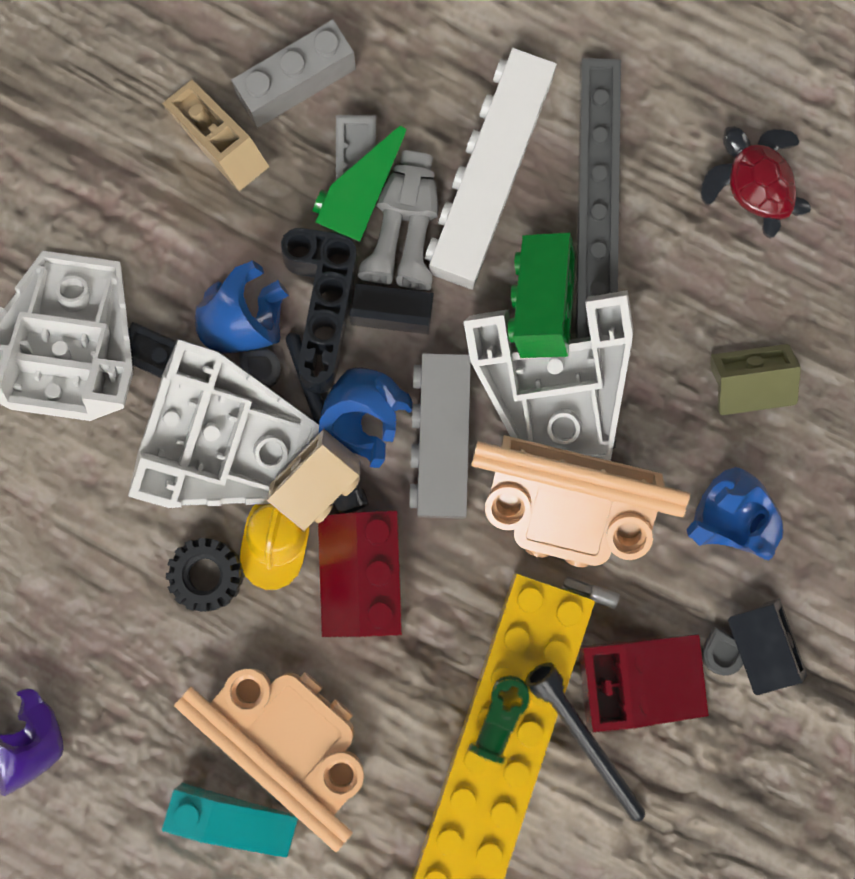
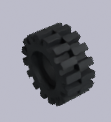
[166,538,243,612]

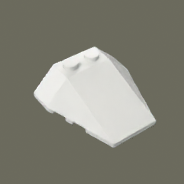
[0,251,133,421]
[128,339,319,508]

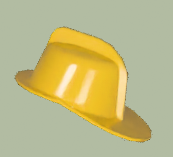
[240,504,310,590]

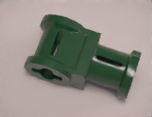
[468,675,530,764]

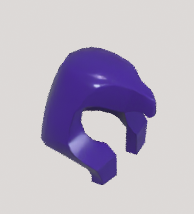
[0,688,64,796]

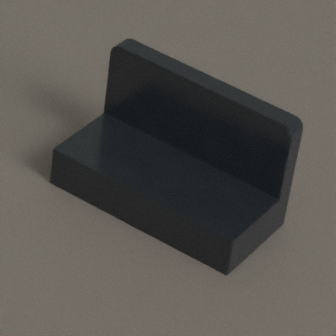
[349,284,434,335]
[728,598,807,695]

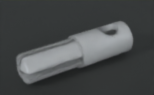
[563,577,620,609]

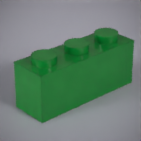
[508,233,576,358]

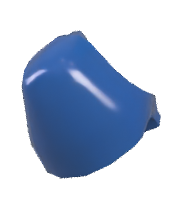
[195,260,289,354]
[319,367,413,468]
[686,467,784,560]

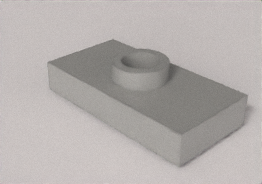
[336,115,376,180]

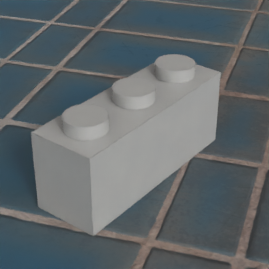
[231,20,356,128]

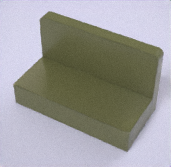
[710,344,801,415]

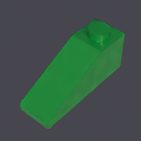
[312,126,407,242]

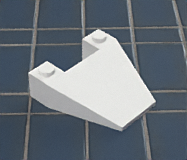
[464,290,634,461]

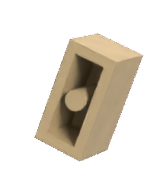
[267,429,360,531]

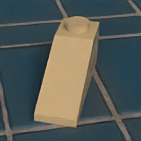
[162,80,269,191]

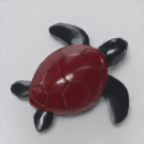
[700,126,811,239]

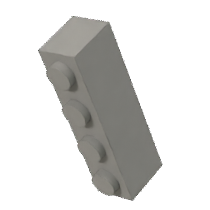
[410,354,470,519]

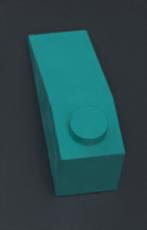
[161,783,298,858]

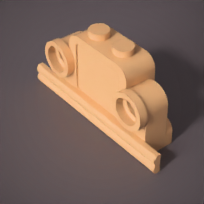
[472,435,690,567]
[174,669,364,852]

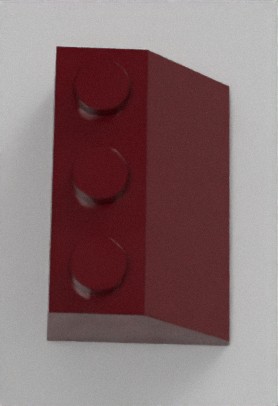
[318,511,402,637]

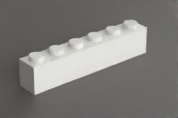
[424,48,557,290]

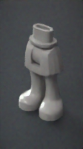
[358,150,439,292]

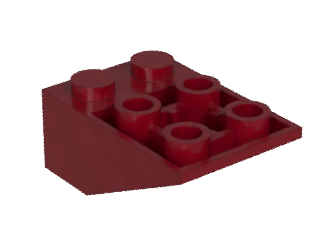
[579,634,709,733]

